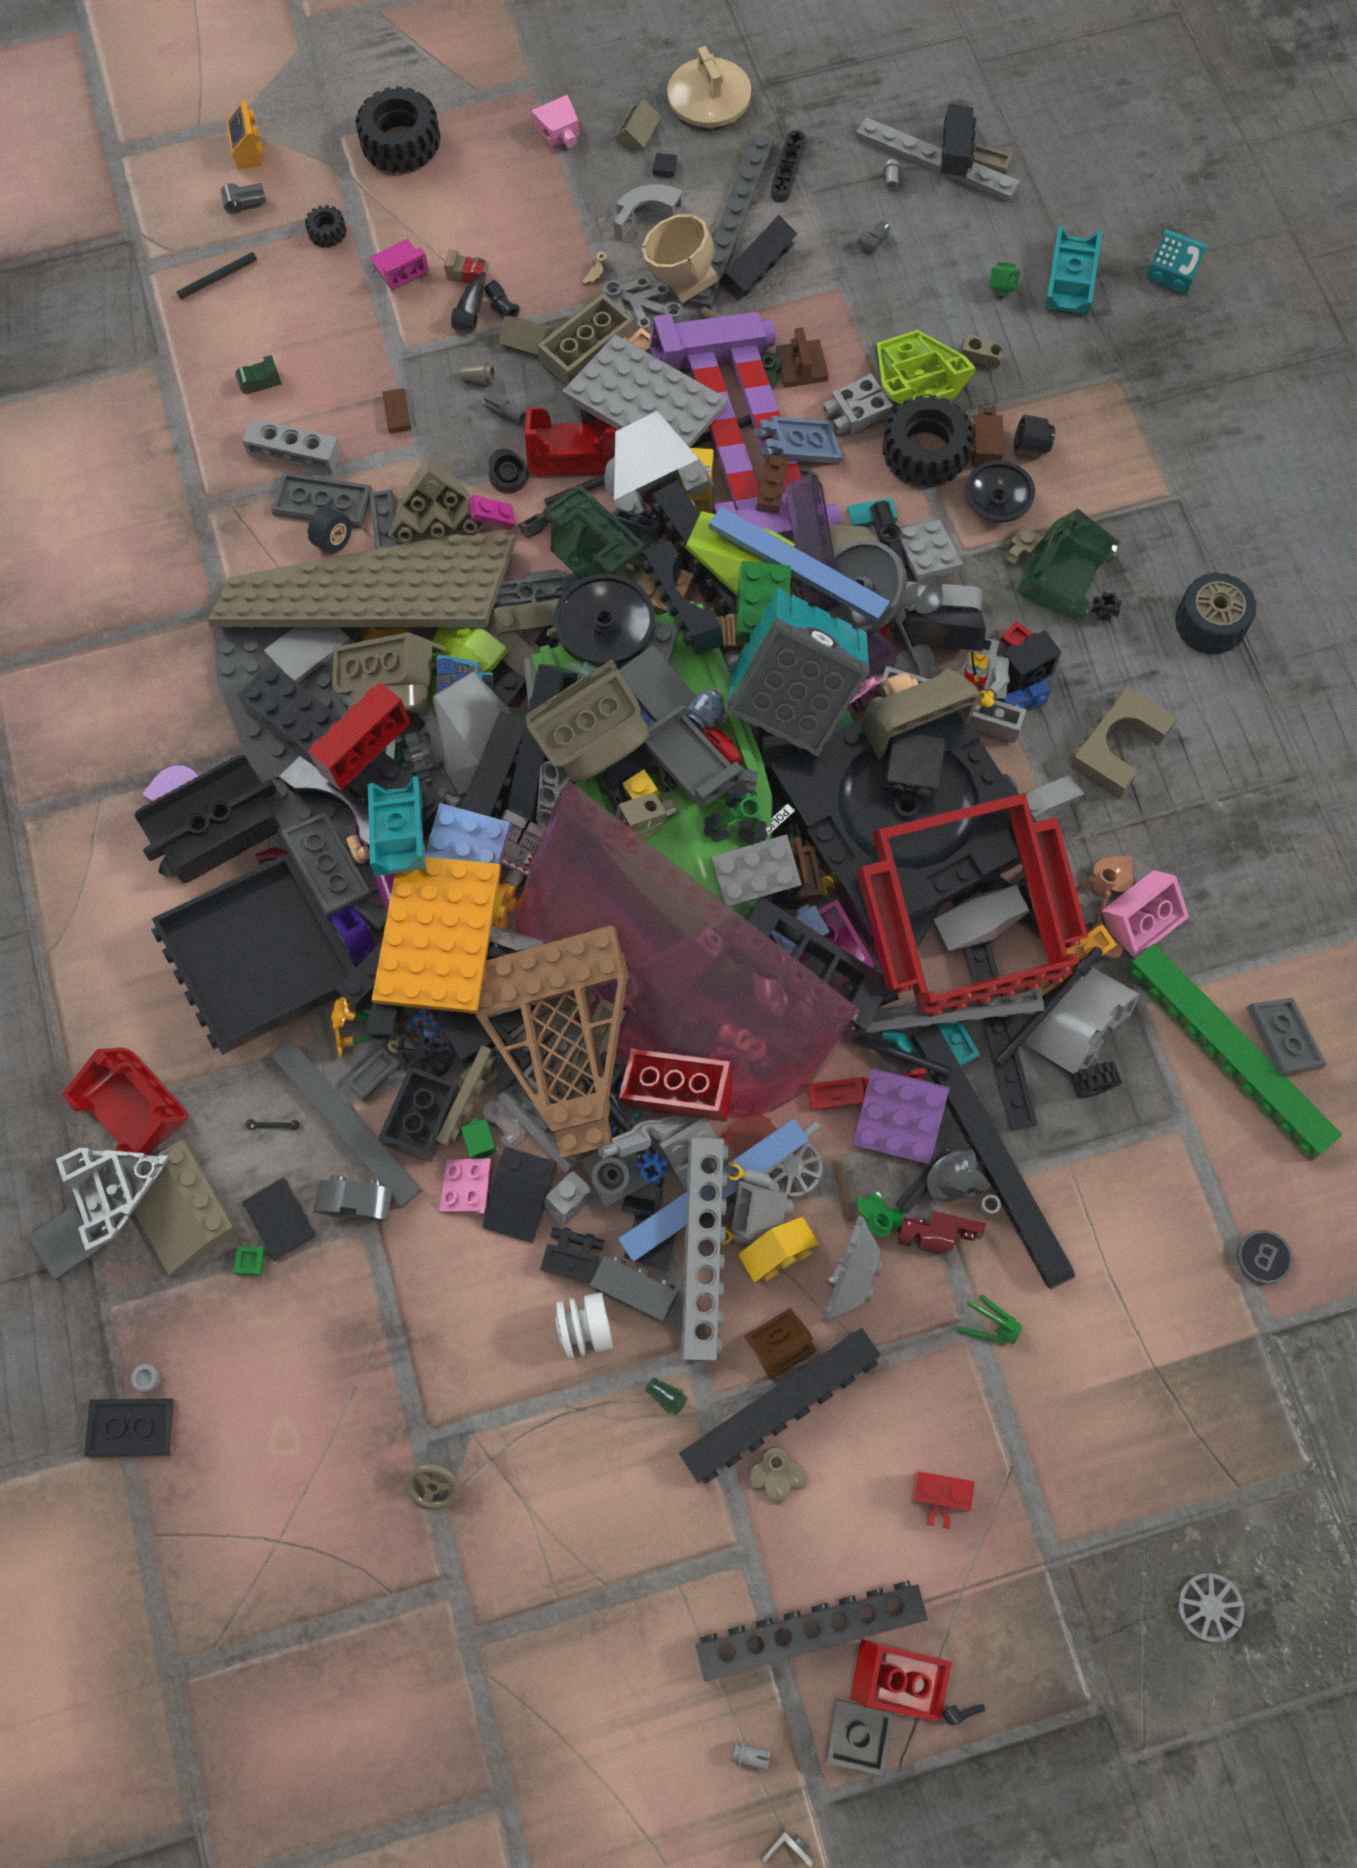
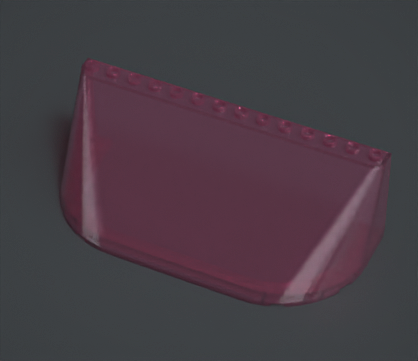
[515,781,860,1118]

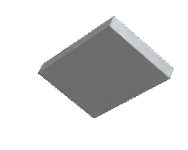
[264,627,351,683]

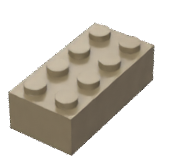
[537,294,635,386]

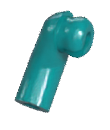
[881,1029,914,1053]

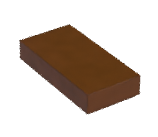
[382,388,411,433]

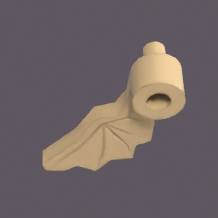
[583,252,607,285]

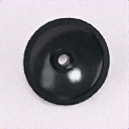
[965,460,1035,523]

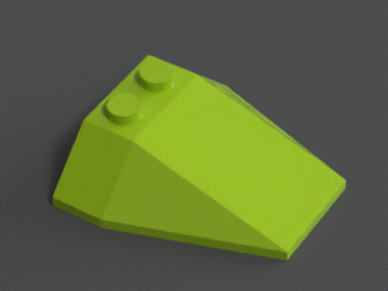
[877,330,975,406]
[685,511,795,596]
[429,627,509,714]

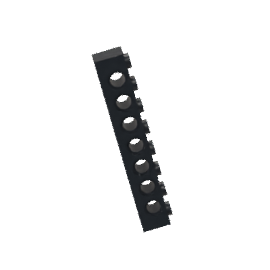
[696,1580,928,1682]

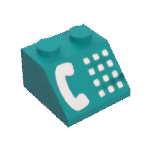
[1146,229,1208,295]

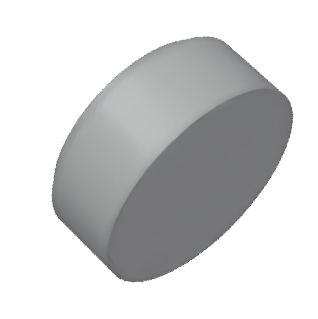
[131,1364,161,1393]

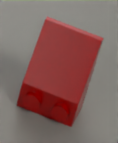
[849,1639,952,1722]

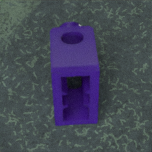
[329,906,375,966]

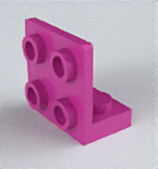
[370,239,429,290]

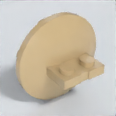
[667,46,751,130]

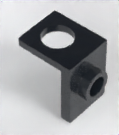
[621,1178,664,1217]

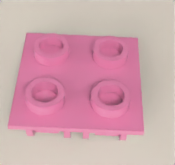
[847,676,885,715]
[439,1158,493,1215]

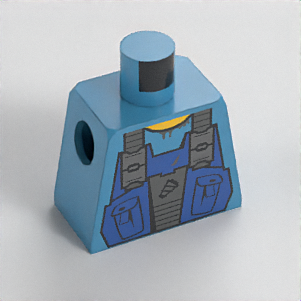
[437,655,494,693]

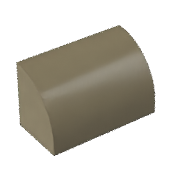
[614,98,661,149]
[499,316,552,355]

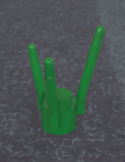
[957,1295,1023,1346]

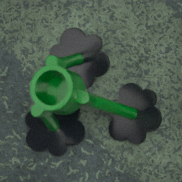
[703,783,768,844]

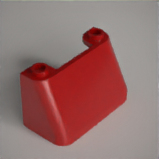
[524,407,618,476]
[61,1047,188,1155]

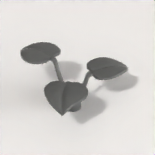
[889,575,943,678]

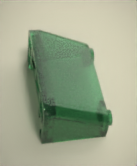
[1017,508,1119,619]

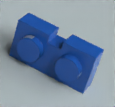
[999,677,1052,709]

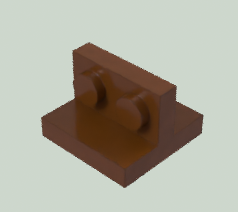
[776,327,829,388]
[744,1308,816,1379]

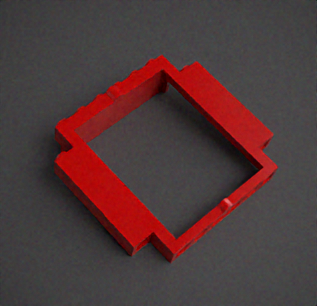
[856,793,1088,1017]

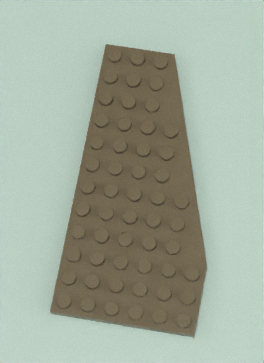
[208,534,516,627]

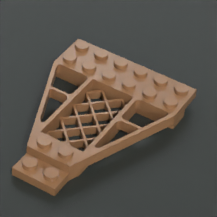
[476,925,630,1158]

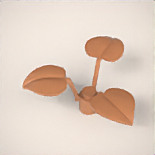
[1076,856,1134,959]

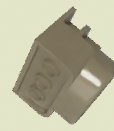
[332,632,446,721]
[525,659,649,782]

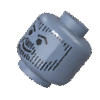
[687,691,725,730]

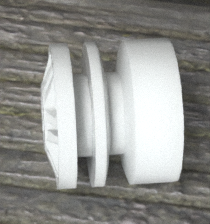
[555,1292,613,1359]

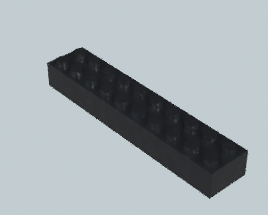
[237,662,446,840]

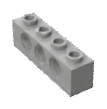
[242,418,341,474]

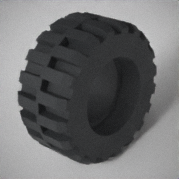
[356,87,441,173]
[883,395,973,487]

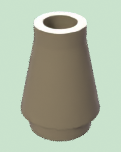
[461,362,495,386]

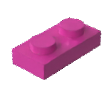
[468,495,516,529]

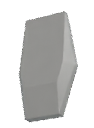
[933,885,1029,952]

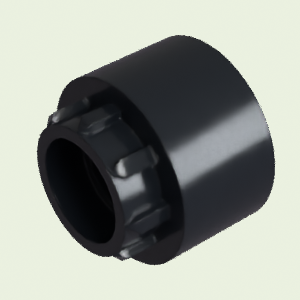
[1013,414,1055,458]

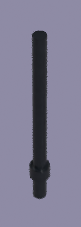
[994,946,1103,1066]

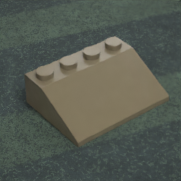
[133,1139,240,1276]

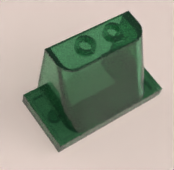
[544,484,645,579]

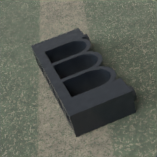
[726,897,887,1038]

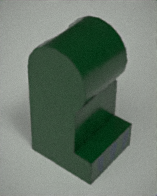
[235,355,282,393]

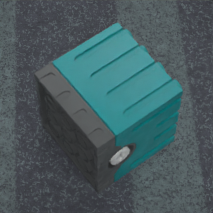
[727,588,869,756]

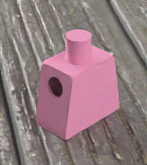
[531,95,579,148]

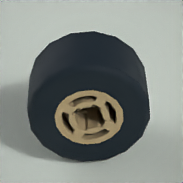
[307,507,352,553]

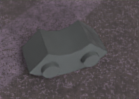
[313,1175,393,1222]

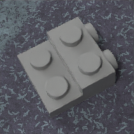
[659,1117,730,1191]

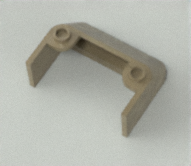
[861,669,980,759]

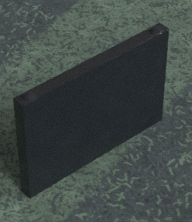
[242,1178,316,1261]

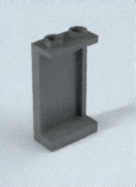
[642,704,743,809]

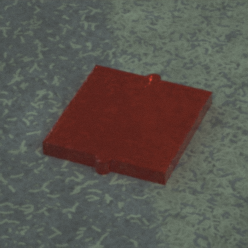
[721,1105,777,1155]

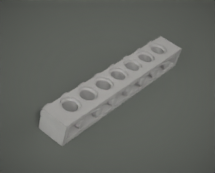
[681,1138,728,1360]

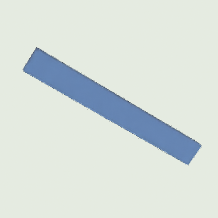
[708,506,890,623]
[618,1118,809,1262]

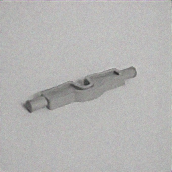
[599,1115,700,1159]

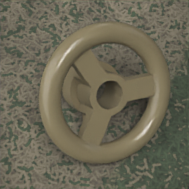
[405,1464,460,1509]

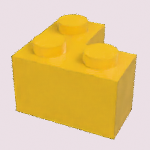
[738,1217,819,1283]

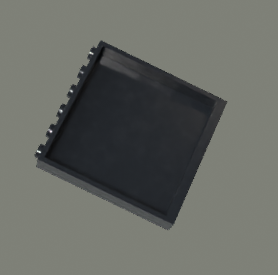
[151,853,356,1055]

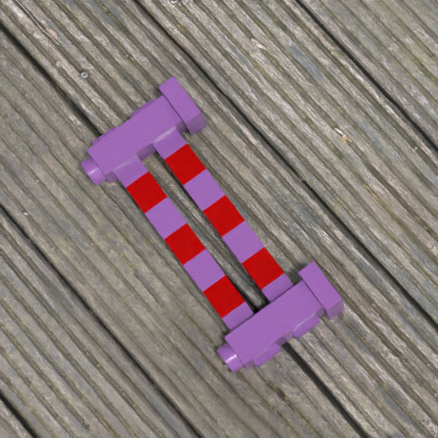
[649,311,841,546]

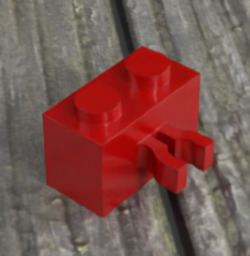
[911,1471,974,1529]

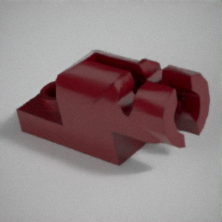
[897,1211,986,1254]

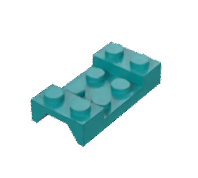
[1045,226,1102,315]
[368,776,426,876]

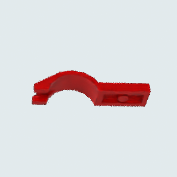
[809,1068,927,1111]

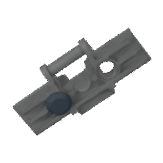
[494,569,601,608]

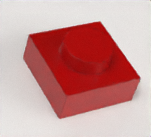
[1000,621,1032,647]

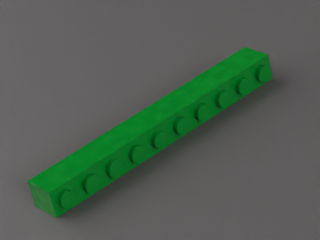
[1127,943,1343,1161]

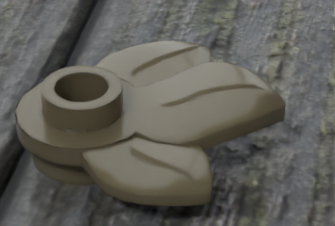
[749,1446,805,1504]

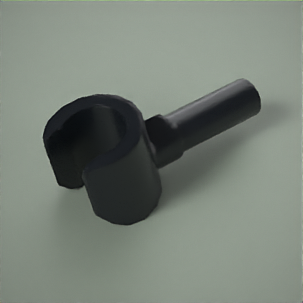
[942,1704,985,1725]

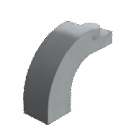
[613,184,683,241]

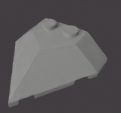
[56,1148,170,1252]
[822,1216,883,1323]

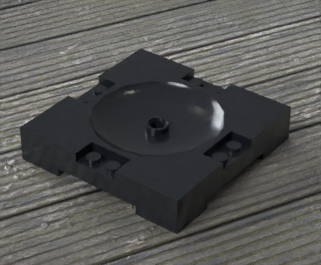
[767,711,1037,946]

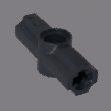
[869,501,909,569]

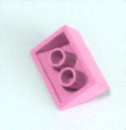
[1101,870,1189,958]

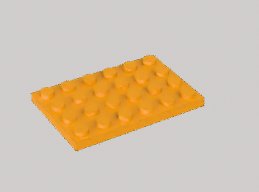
[372,857,501,1014]

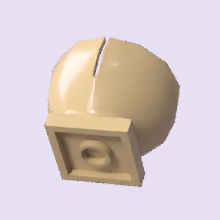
[642,214,720,303]

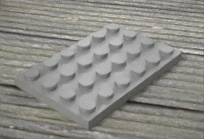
[562,335,728,447]

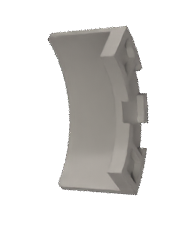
[1026,967,1140,1074]

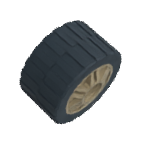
[1175,572,1257,654]

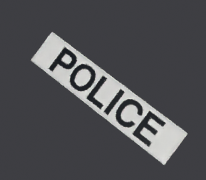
[760,804,795,842]

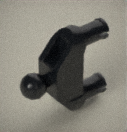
[600,746,677,813]

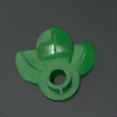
[856,1192,903,1237]

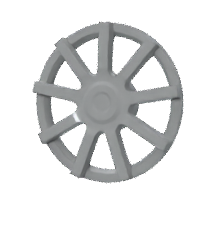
[768,1142,822,1197]
[1179,1573,1245,1642]

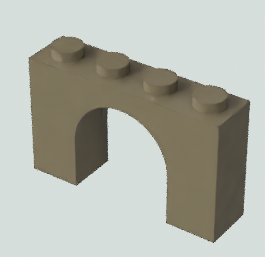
[1070,686,1178,799]

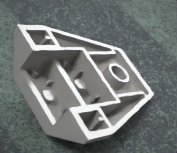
[433,672,516,795]

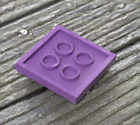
[853,1068,949,1164]

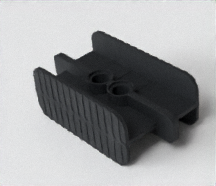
[134,755,280,882]

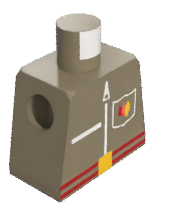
[613,793,676,849]

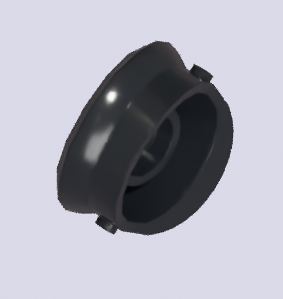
[489,448,529,493]

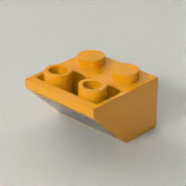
[226,101,264,170]

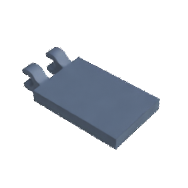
[754,416,843,464]

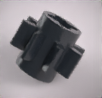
[1091,591,1122,622]

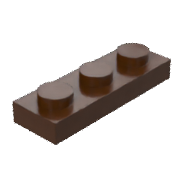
[756,454,789,513]

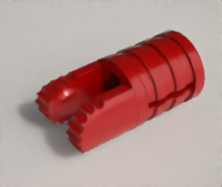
[702,725,743,765]

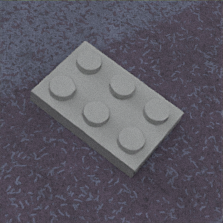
[900,520,963,582]
[712,834,802,907]

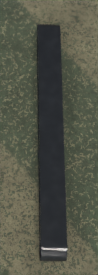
[911,1024,1075,1289]

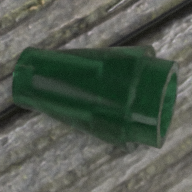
[645,1377,688,1416]

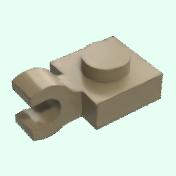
[1006,525,1043,565]

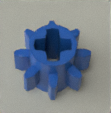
[636,1150,669,1185]

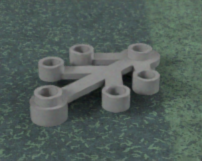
[602,276,682,332]

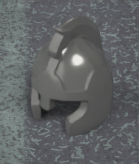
[927,1149,990,1199]

